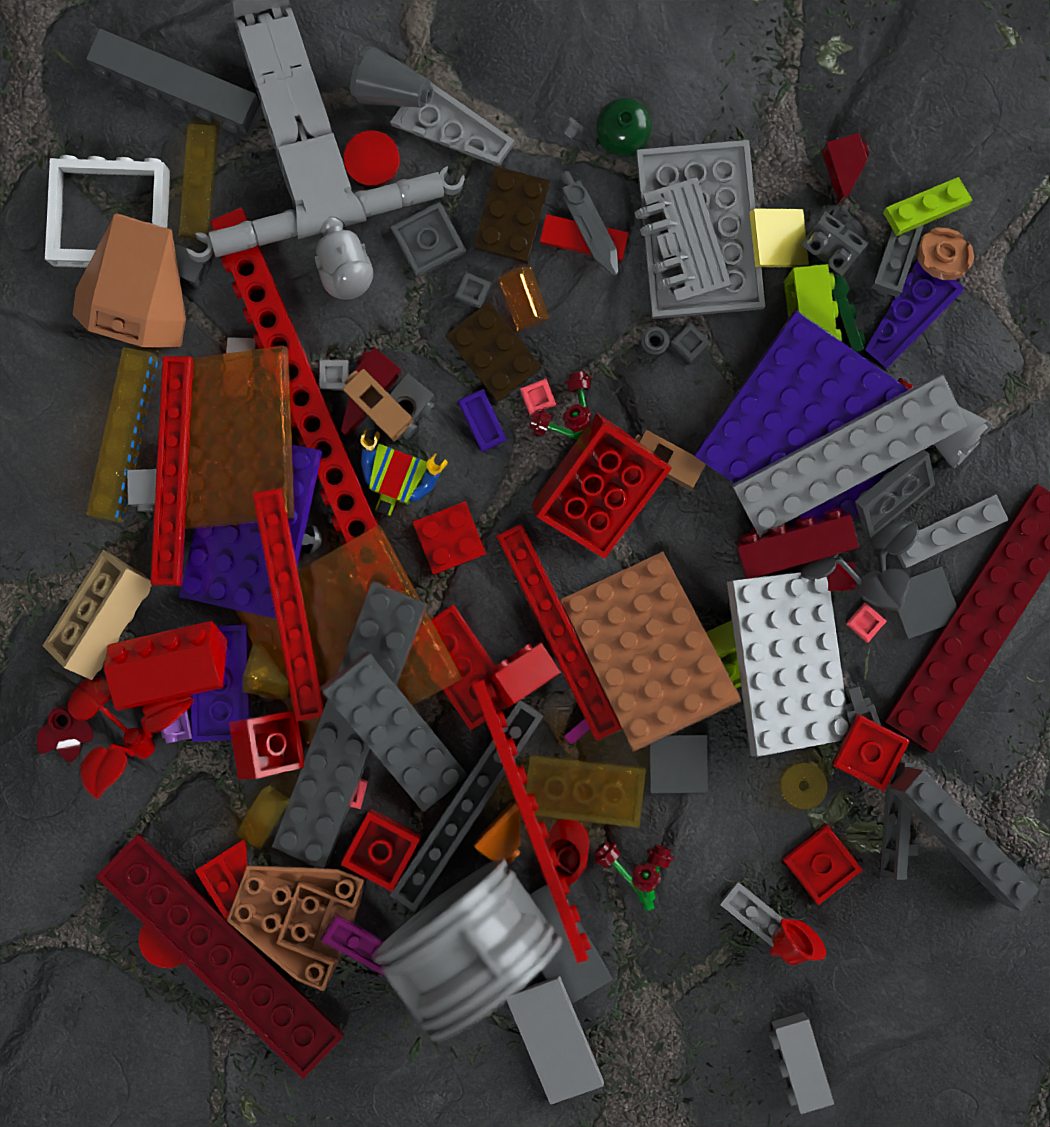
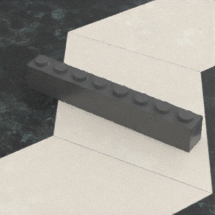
[390,700,543,912]

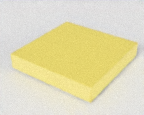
[749,209,809,267]

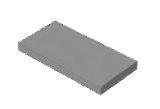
[506,975,604,1105]

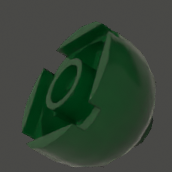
[596,97,652,158]

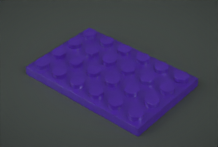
[179,431,322,619]

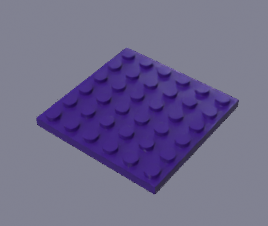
[693,310,909,524]

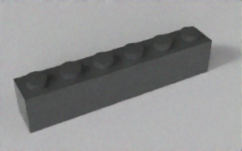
[86,29,260,134]
[889,767,1039,911]

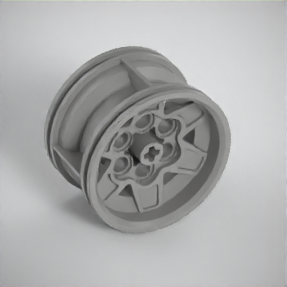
[372,858,562,1041]

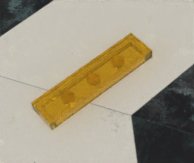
[179,124,218,238]

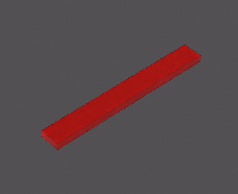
[150,356,194,586]
[252,487,324,722]
[496,523,622,741]

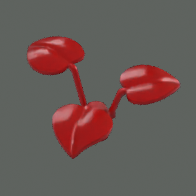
[68,677,195,799]

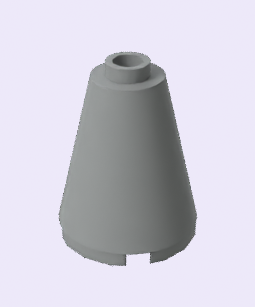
[934,406,993,468]

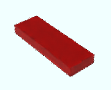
[540,214,628,262]

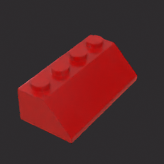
[104,621,228,711]

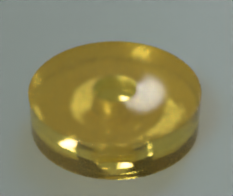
[780,762,827,809]

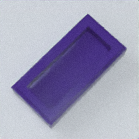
[458,389,507,453]

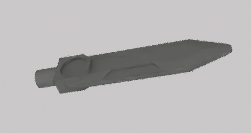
[560,171,618,276]

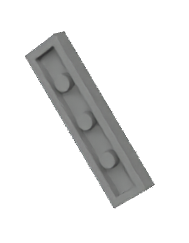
[897,495,1008,568]

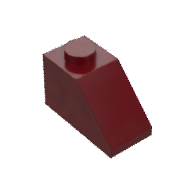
[821,133,869,204]

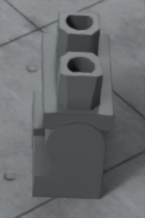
[801,211,868,276]

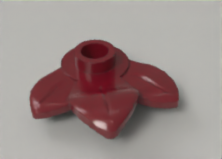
[37,706,94,763]

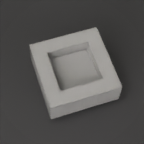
[319,360,349,390]

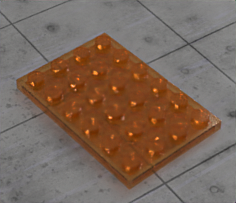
[185,346,294,529]

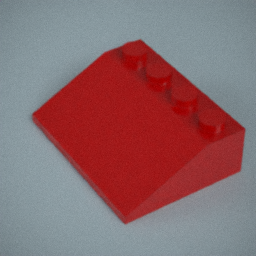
[531,413,672,559]

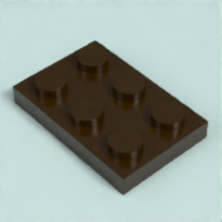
[474,166,550,263]
[445,301,542,403]

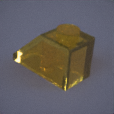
[236,786,290,850]

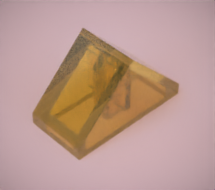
[242,640,289,700]

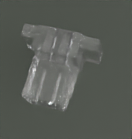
[564,117,584,138]

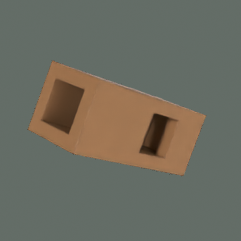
[343,369,414,442]
[635,430,706,490]

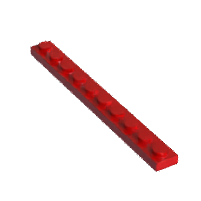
[473,679,591,964]

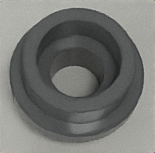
[641,326,669,355]

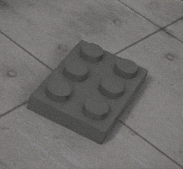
[855,449,935,538]

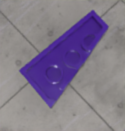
[864,260,965,371]

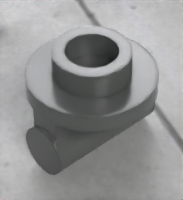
[302,525,321,554]

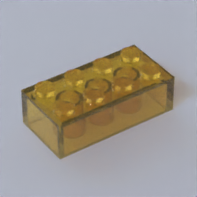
[526,753,646,827]

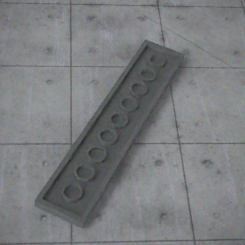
[272,582,428,868]

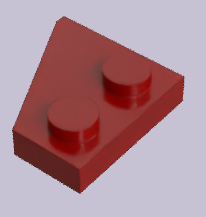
[195,839,248,920]

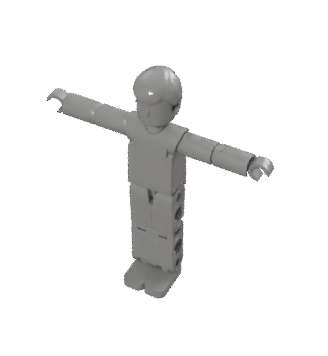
[186,0,464,300]

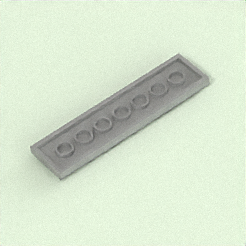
[732,373,967,536]

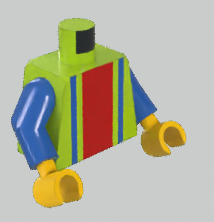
[360,429,447,516]

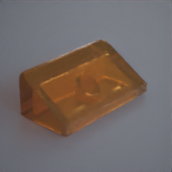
[499,266,549,330]

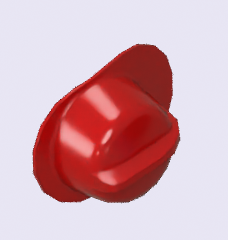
[542,818,589,886]
[770,919,826,966]

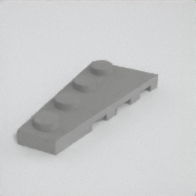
[390,82,515,166]

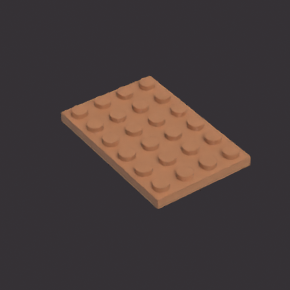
[560,552,740,751]

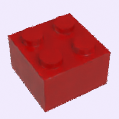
[485,643,561,711]
[229,710,305,780]
[341,808,422,892]

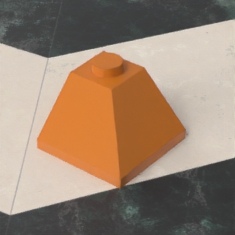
[474,798,520,864]

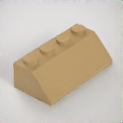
[43,550,152,680]

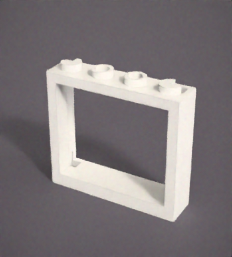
[45,155,170,267]

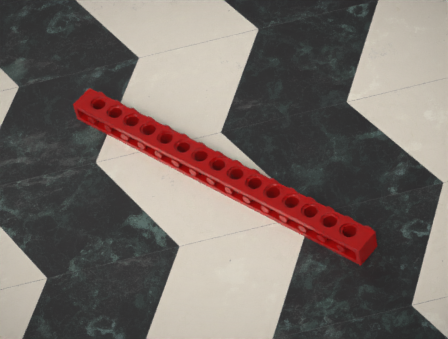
[210,208,421,627]

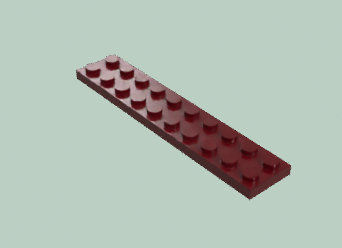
[883,484,1050,753]
[96,833,344,1079]

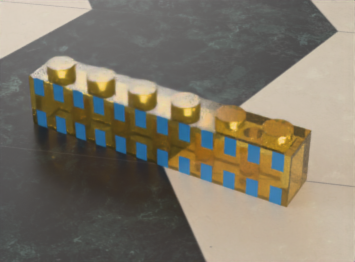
[86,347,159,523]

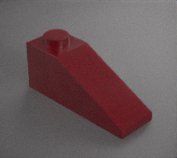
[341,347,403,438]

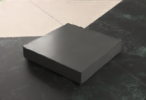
[390,201,466,278]
[895,566,957,639]
[649,734,708,793]

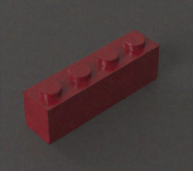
[734,508,859,579]

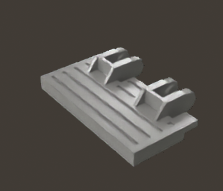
[634,177,731,303]

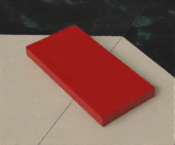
[412,604,499,731]

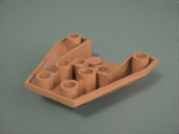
[73,213,186,347]
[227,865,365,991]

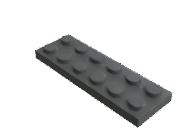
[320,650,468,812]

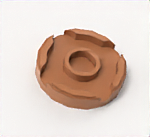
[916,228,974,280]

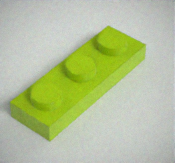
[883,177,972,236]

